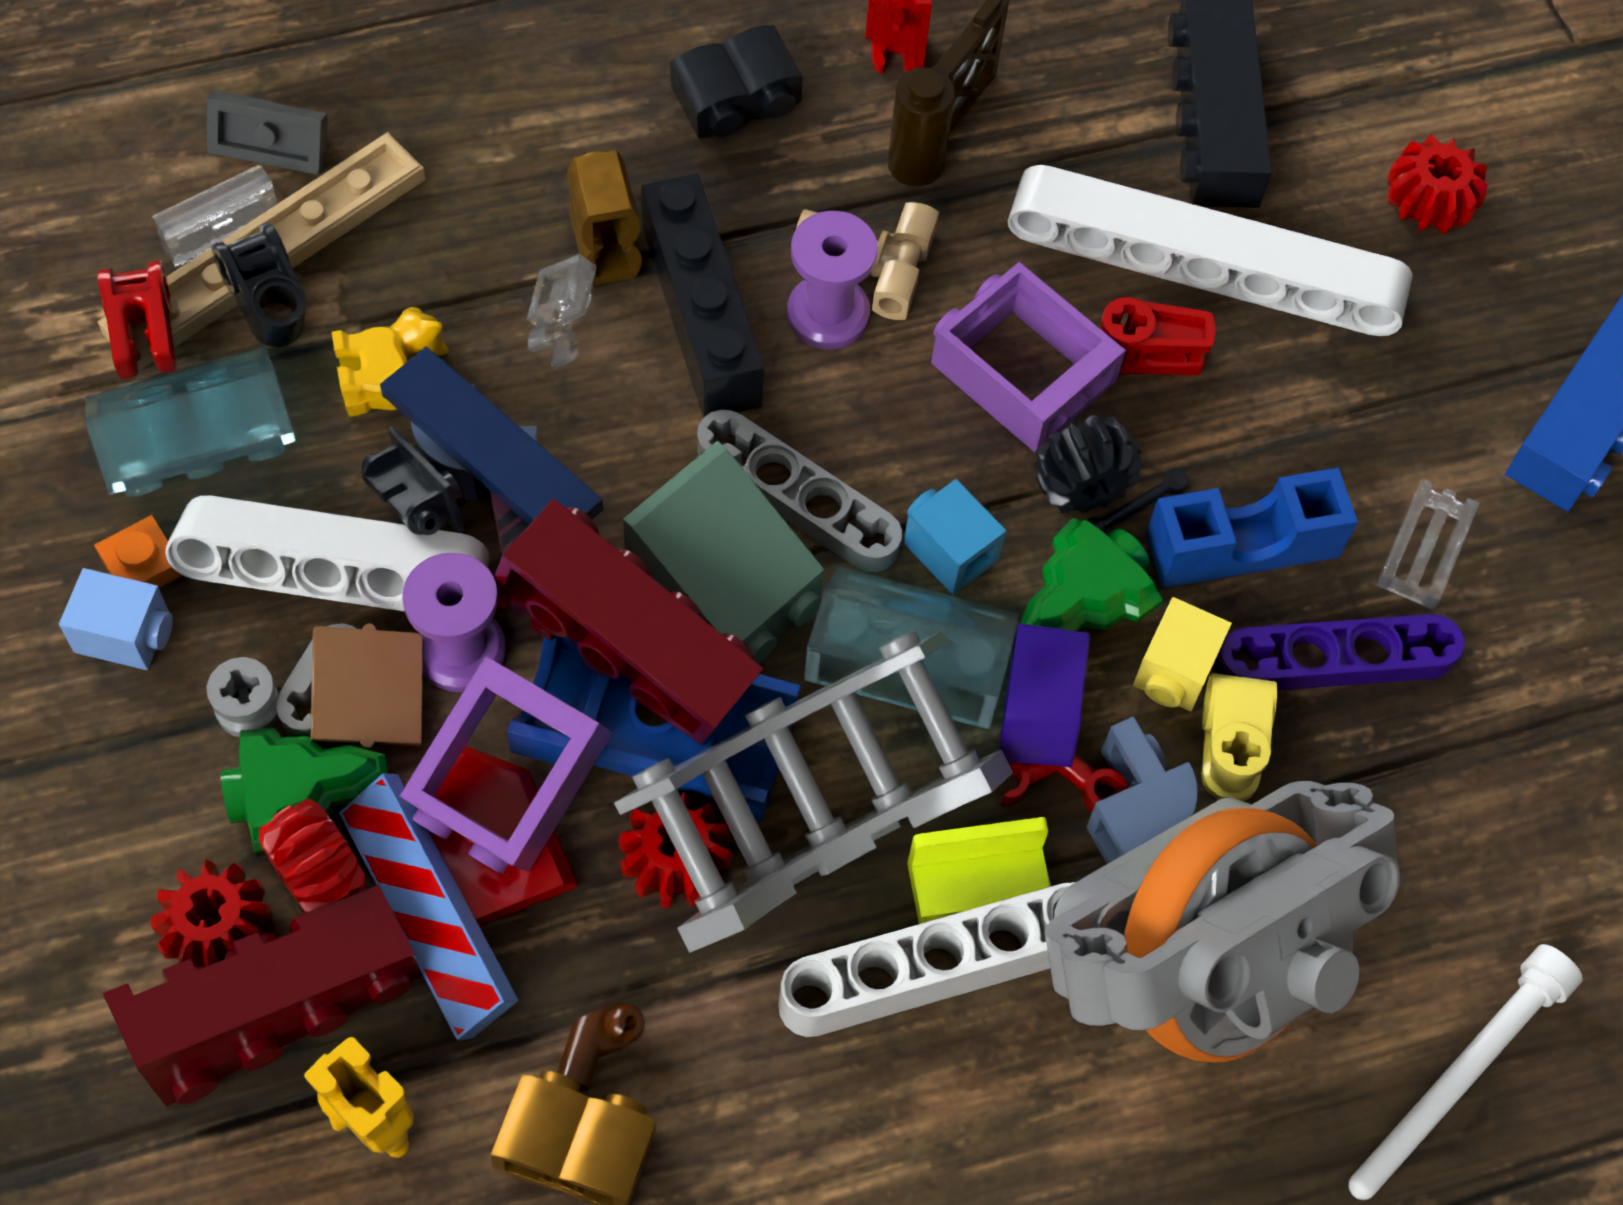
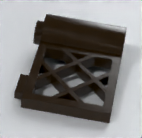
[888,0,1009,186]

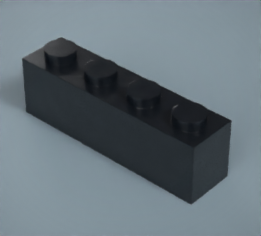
[1168,0,1272,208]
[641,173,764,418]

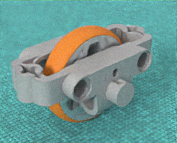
[1044,781,1400,1063]

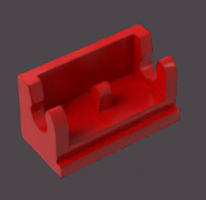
[865,0,932,74]

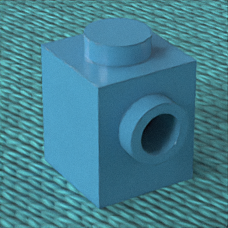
[904,479,1007,595]

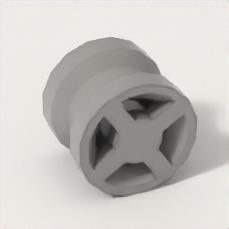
[206,657,279,737]

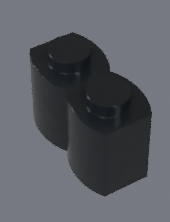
[670,25,803,138]

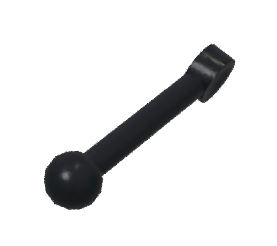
[1087,468,1189,533]

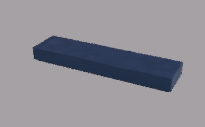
[380,346,604,525]

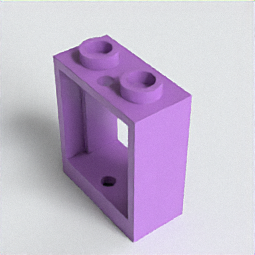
[931,262,1126,453]
[399,656,613,874]

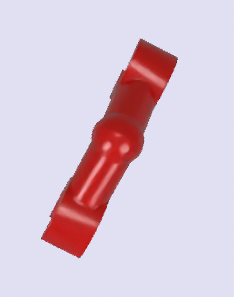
[1001,754,1128,813]

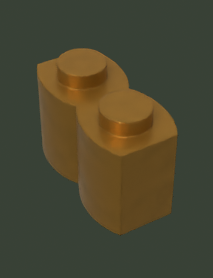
[567,150,642,286]
[490,1071,656,1205]

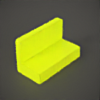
[907,817,1051,924]

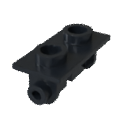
[362,425,466,535]

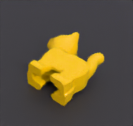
[332,307,449,417]
[304,1037,414,1158]

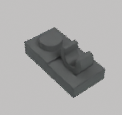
[207,90,328,175]

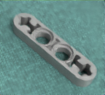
[697,410,902,572]

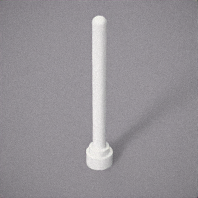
[1349,944,1583,1200]

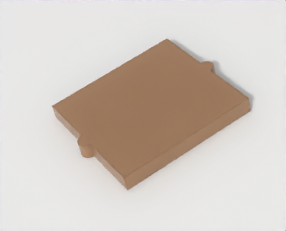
[310,623,422,750]

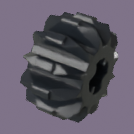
[1034,415,1143,514]

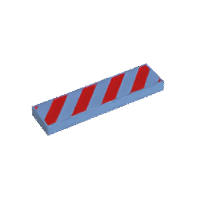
[339,773,519,1040]

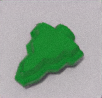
[1021,518,1163,632]
[221,727,388,857]

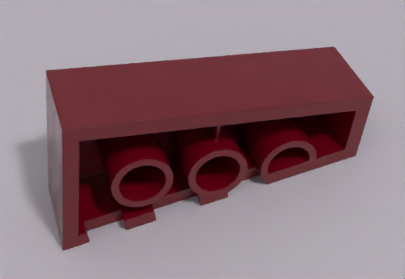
[494,498,764,745]
[103,885,422,1107]

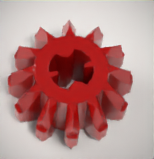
[1387,134,1488,236]
[619,792,732,909]
[259,799,366,914]
[150,858,273,967]

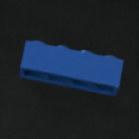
[1504,294,1623,512]

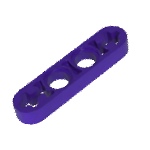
[1216,614,1465,691]

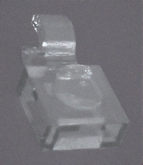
[527,254,597,368]

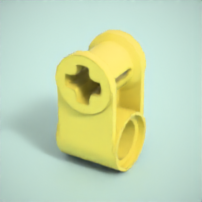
[1201,673,1277,801]

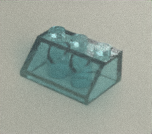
[85,347,296,497]
[804,566,1020,730]

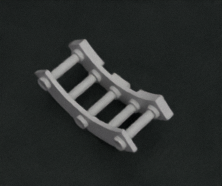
[614,630,1013,953]

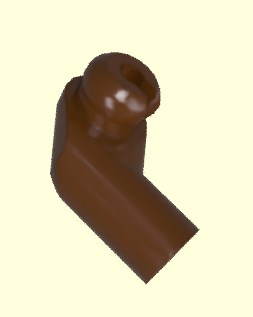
[557,1002,645,1091]

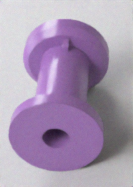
[787,211,878,350]
[402,553,506,693]

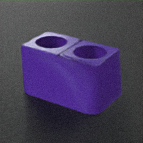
[999,623,1090,767]

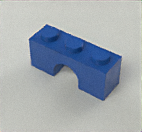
[1145,468,1358,589]

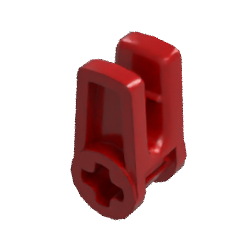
[97,260,177,380]
[1100,297,1215,376]

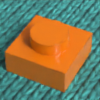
[94,515,182,588]

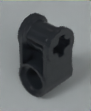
[211,222,307,348]

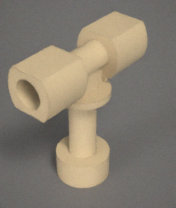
[796,202,939,320]

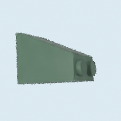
[623,441,824,664]

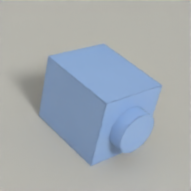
[59,568,173,671]

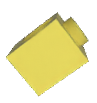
[1133,597,1232,712]

